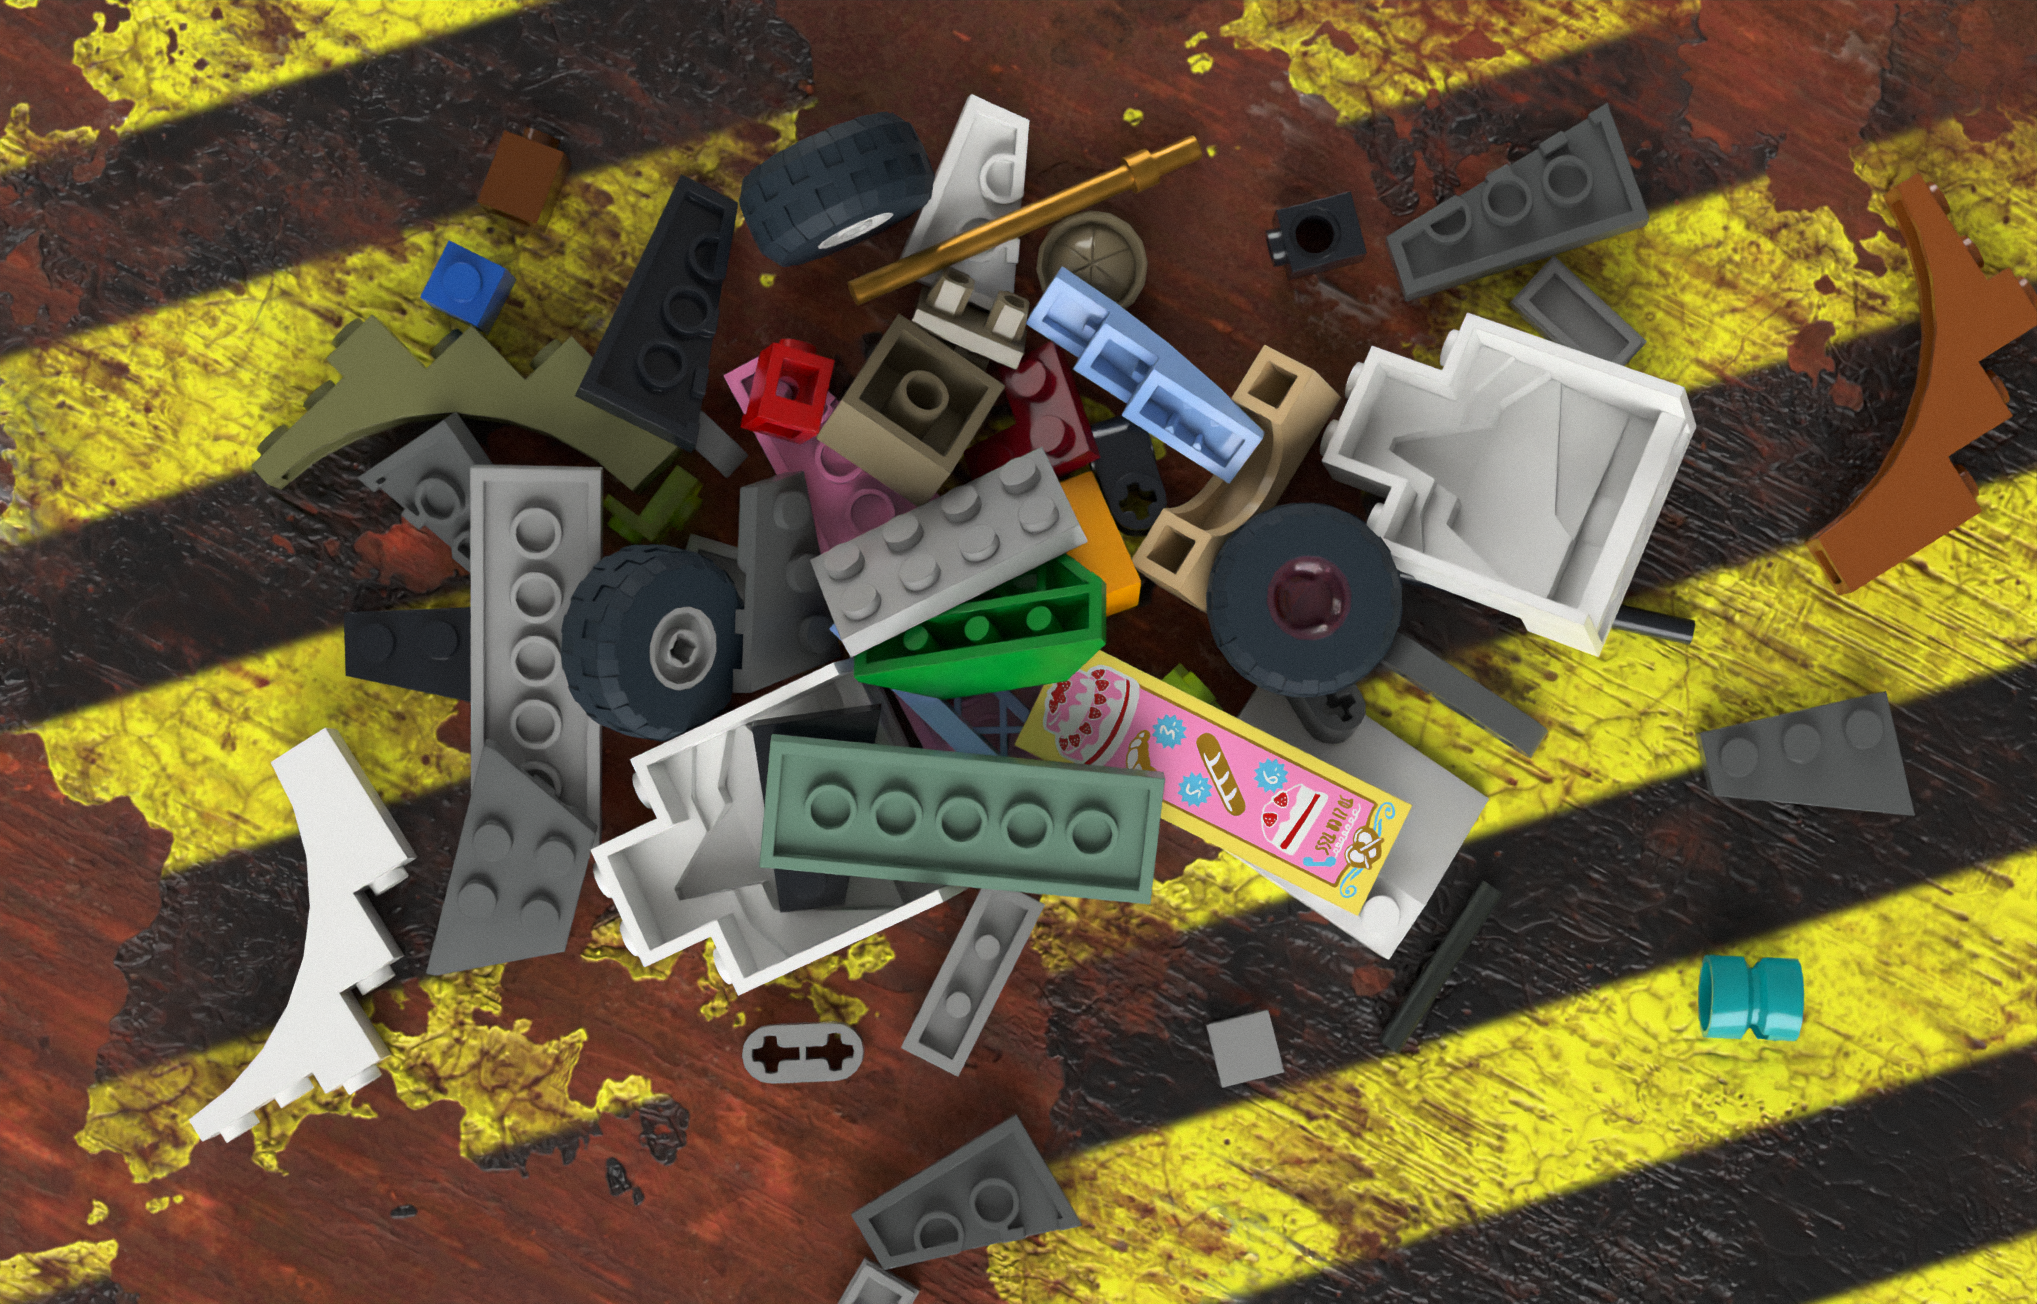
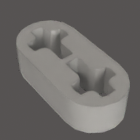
[742,1021,865,1084]

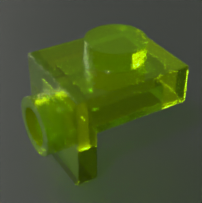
[603,465,703,545]

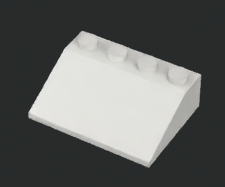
[1225,686,1489,960]

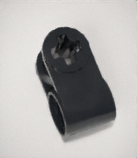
[1089,414,1167,538]

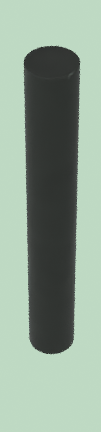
[1377,880,1503,1054]

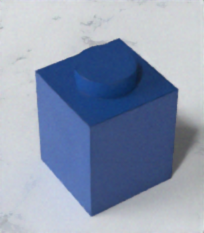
[420,240,517,335]

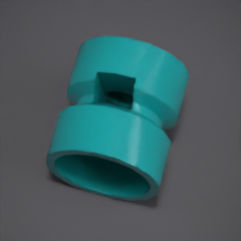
[1698,955,1804,1041]

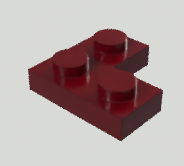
[963,341,1101,481]

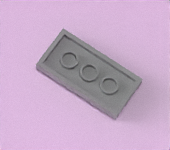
[810,447,1088,657]

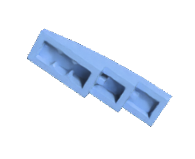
[1026,266,1265,484]

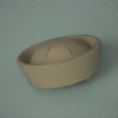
[1036,210,1148,309]

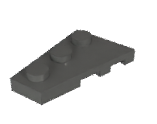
[357,412,493,573]
[733,471,841,693]
[1695,691,1915,816]

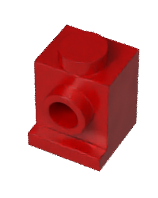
[740,339,835,445]

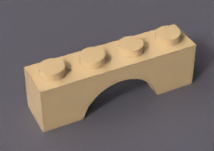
[1132,345,1341,614]

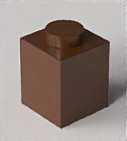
[477,127,572,233]

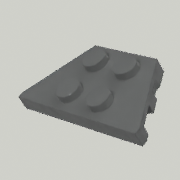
[426,738,598,976]

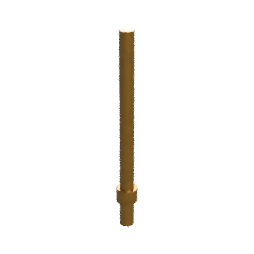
[848,135,1202,305]

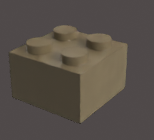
[816,314,1005,507]

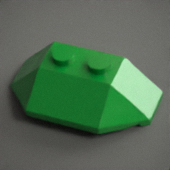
[854,553,1107,700]

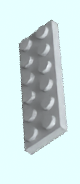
[470,465,603,849]

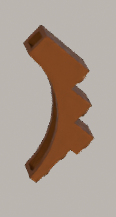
[1804,172,2037,596]

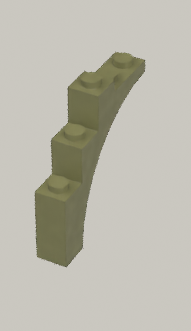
[251,314,683,496]

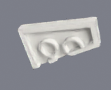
[899,94,1029,313]

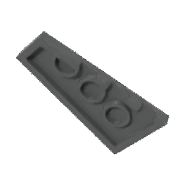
[1385,103,1649,302]

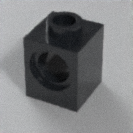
[1265,191,1367,281]

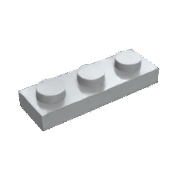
[901,888,1045,1077]

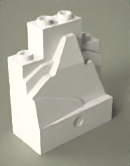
[1320,312,1696,657]
[591,657,970,996]

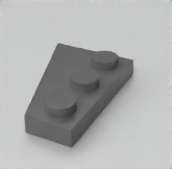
[851,1113,1083,1270]

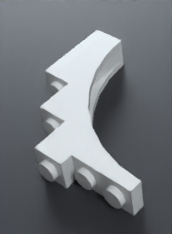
[189,728,417,1143]

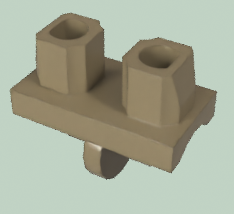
[911,267,1030,372]

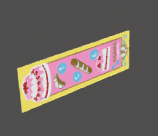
[1014,650,1412,916]

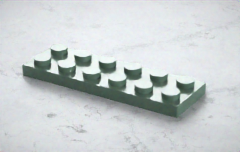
[759,734,1165,904]

